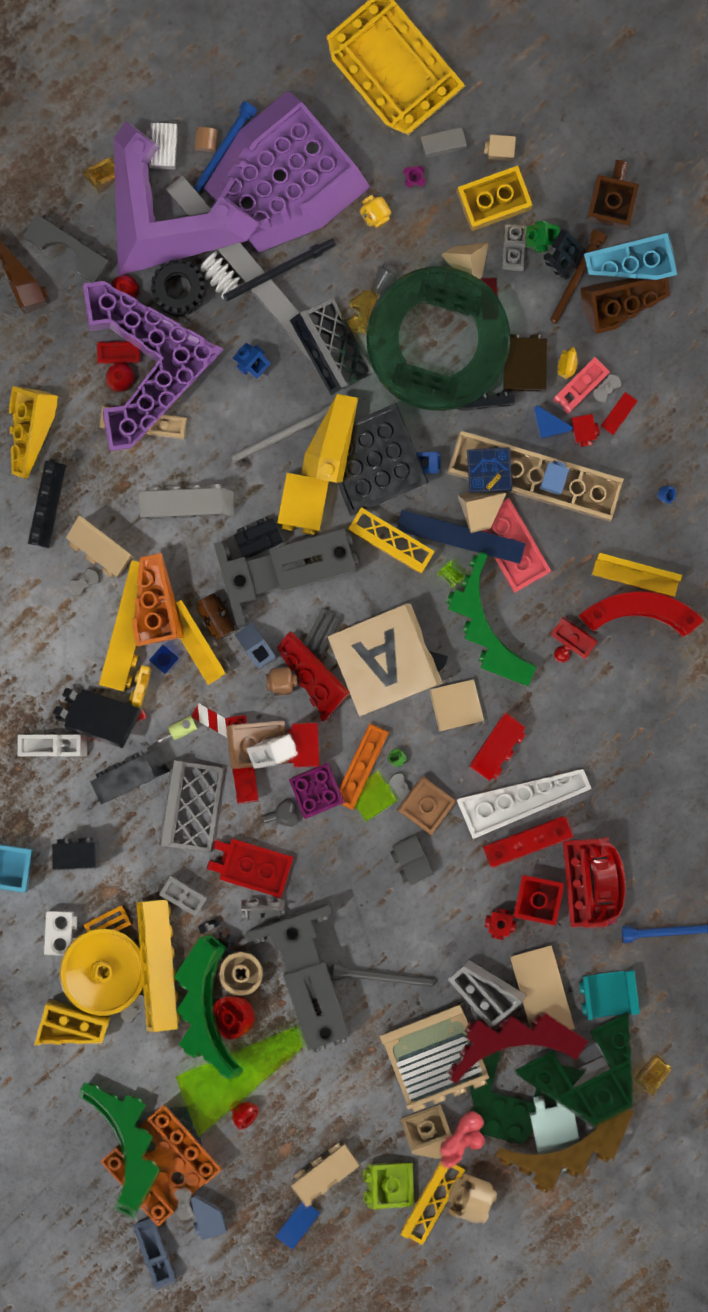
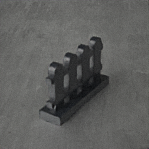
[28,458,67,549]

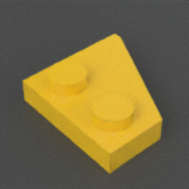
[129,665,152,710]

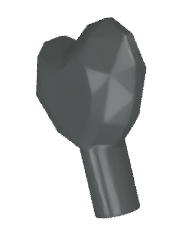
[263,799,299,827]

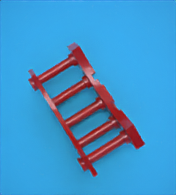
[578,592,705,637]

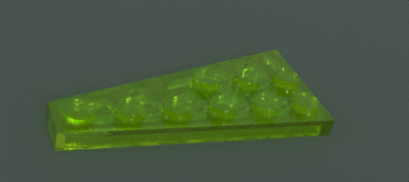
[176,1027,304,1138]

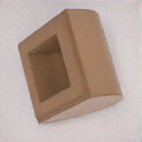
[194,127,218,152]

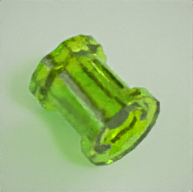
[437,561,465,589]

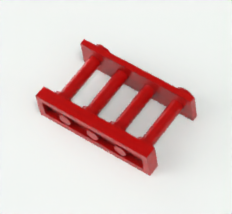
[482,816,573,868]

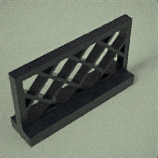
[289,298,375,395]

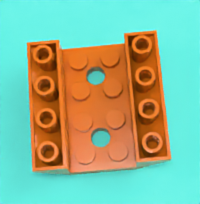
[100,1105,222,1226]

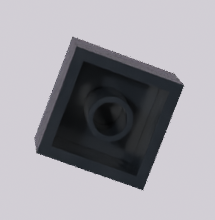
[52,837,100,870]

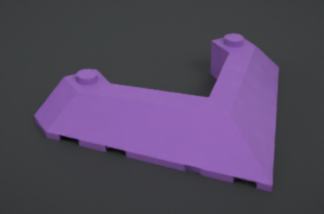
[114,121,260,276]
[83,281,224,451]

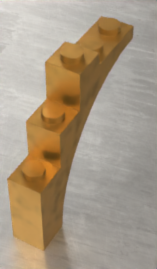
[496,1109,634,1193]

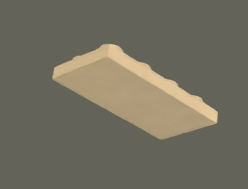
[510,945,575,1030]

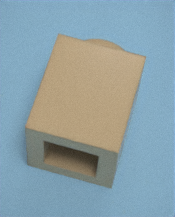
[484,135,516,162]

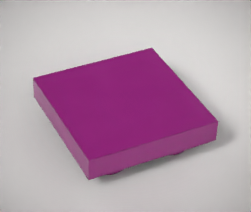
[289,763,345,820]

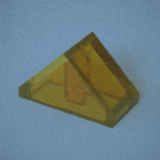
[82,157,115,195]
[634,1054,672,1096]

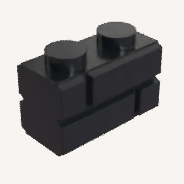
[234,517,284,560]

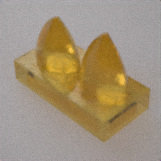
[346,290,378,337]

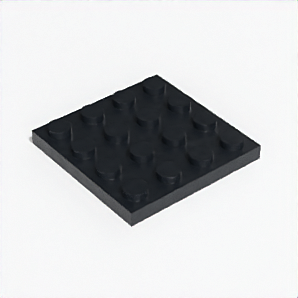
[337,403,429,516]

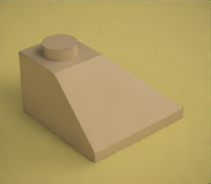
[400,1104,452,1159]

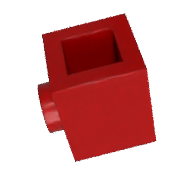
[570,414,600,448]

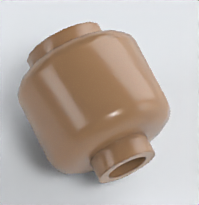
[266,667,297,696]

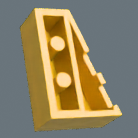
[34,999,111,1045]

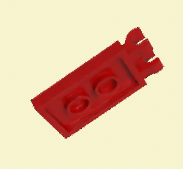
[206,838,293,898]

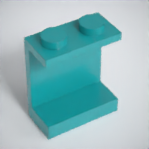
[578,970,640,1020]

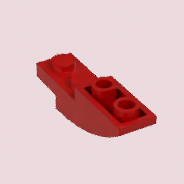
[225,715,259,805]

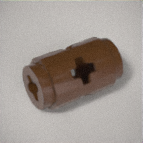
[197,593,235,641]

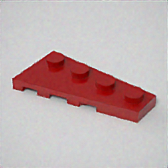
[276,632,350,722]

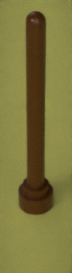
[550,229,608,324]

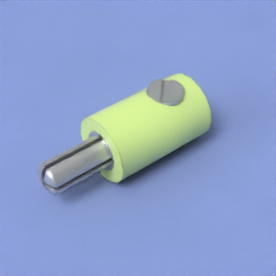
[157,715,198,743]

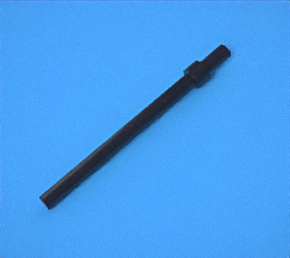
[223,238,336,302]

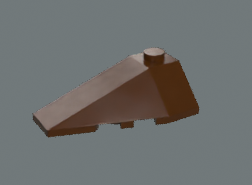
[0,240,49,315]
[580,277,670,334]

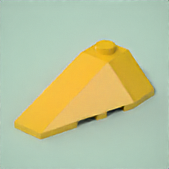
[9,386,58,479]
[301,394,358,483]

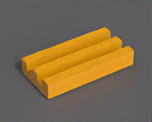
[84,905,132,931]

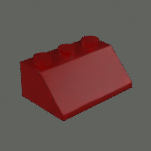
[468,713,526,781]

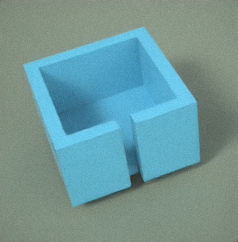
[0,844,34,893]

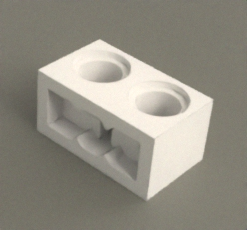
[246,734,297,769]
[44,910,77,955]

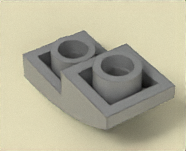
[502,224,526,271]

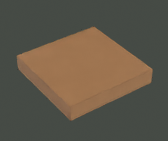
[396,775,456,835]

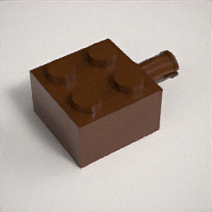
[586,160,639,230]

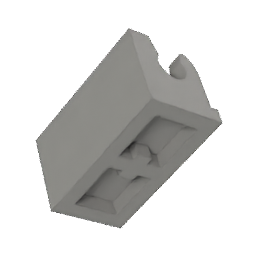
[159,876,208,917]

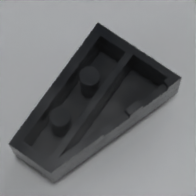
[90,749,170,805]

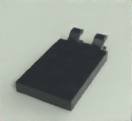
[53,688,141,749]

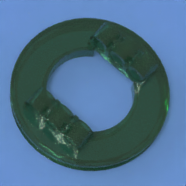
[366,266,510,411]

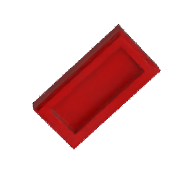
[97,341,141,364]

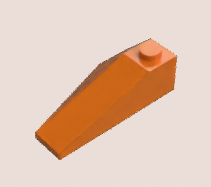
[132,553,184,647]

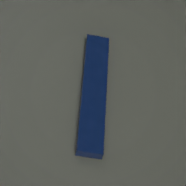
[397,510,526,564]

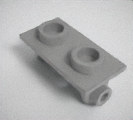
[241,898,284,920]

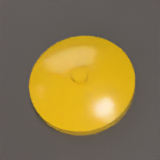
[59,929,143,1016]

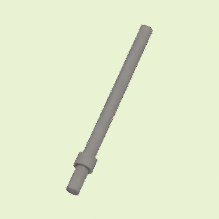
[230,404,330,463]

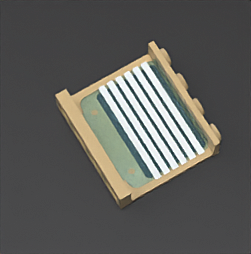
[380,1005,489,1112]

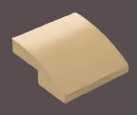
[429,679,484,732]

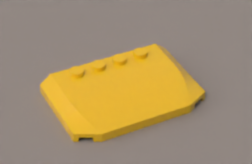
[326,0,466,135]

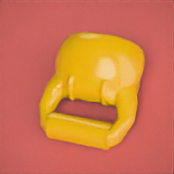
[557,347,578,379]

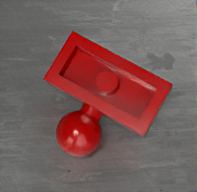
[550,616,598,663]

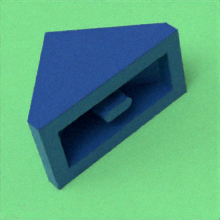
[533,405,573,440]

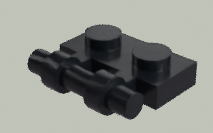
[543,229,586,280]

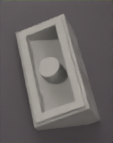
[420,127,467,158]

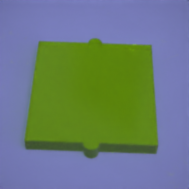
[354,772,397,822]

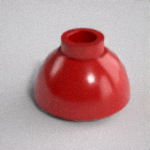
[110,275,139,299]
[105,363,135,393]
[230,1101,259,1130]

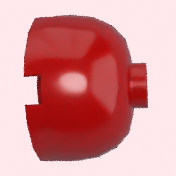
[213,995,255,1039]

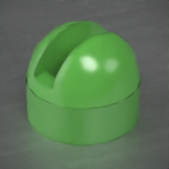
[388,748,407,767]

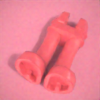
[440,1112,485,1168]

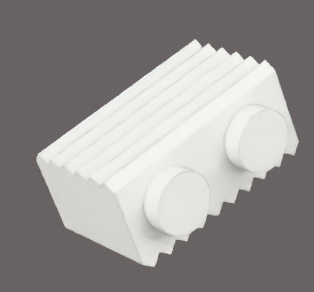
[146,123,177,170]

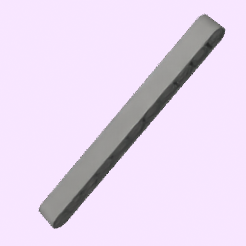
[165,175,332,363]

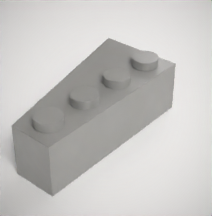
[139,484,234,519]

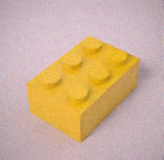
[457,165,533,232]

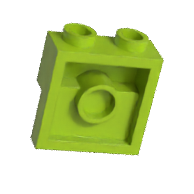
[363,1162,414,1209]

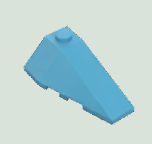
[584,233,677,280]

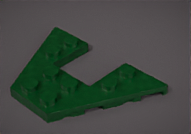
[514,1012,633,1127]
[459,1041,585,1145]

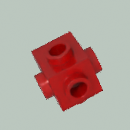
[484,908,516,940]

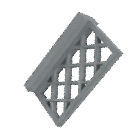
[159,760,224,853]

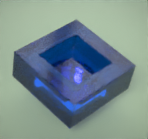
[149,644,179,674]

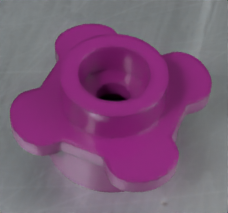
[403,166,426,188]

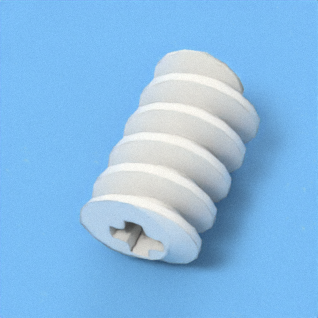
[199,251,244,299]

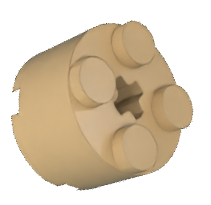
[219,951,263,995]
[448,1174,497,1224]

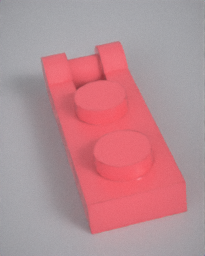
[553,357,610,415]

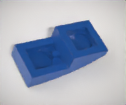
[275,1201,320,1250]

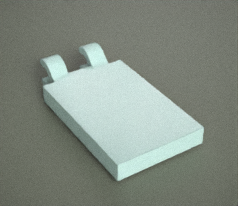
[530,1096,580,1172]

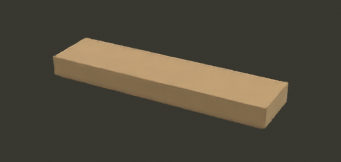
[99,406,187,440]

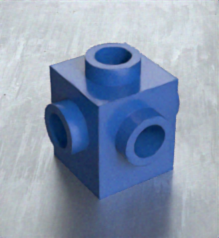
[232,342,271,379]

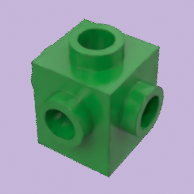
[526,221,560,253]

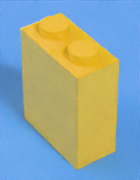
[277,473,329,535]

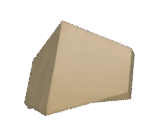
[441,242,489,286]
[458,492,507,533]

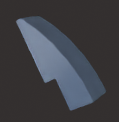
[133,1218,177,1290]

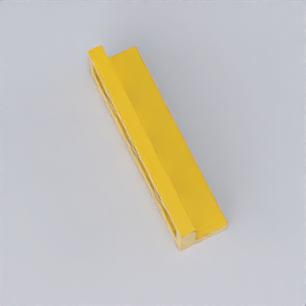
[348,507,435,574]
[592,553,682,597]
[176,600,226,685]
[400,1160,465,1245]

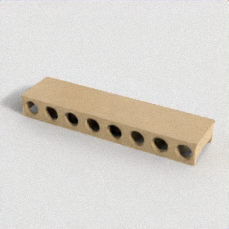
[447,431,624,522]

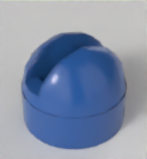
[657,486,676,504]

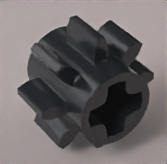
[213,931,236,959]

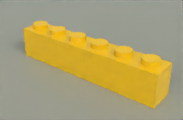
[99,560,141,692]
[136,900,180,1032]

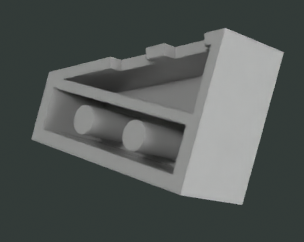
[448,960,527,1028]

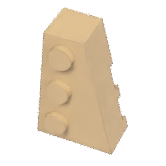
[291,1142,360,1207]

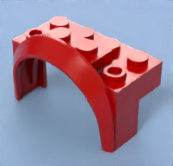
[563,837,626,928]

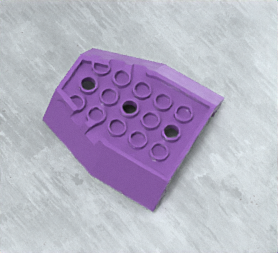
[204,90,370,253]

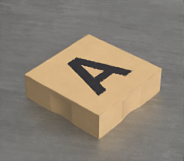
[328,603,443,717]

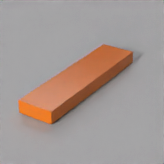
[339,723,389,810]

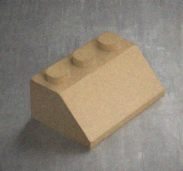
[66,516,134,578]

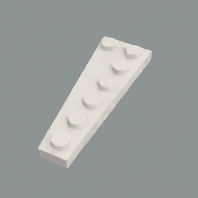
[457,769,592,839]

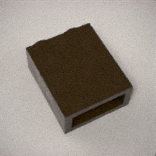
[502,334,547,392]

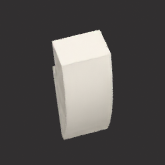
[18,735,87,756]

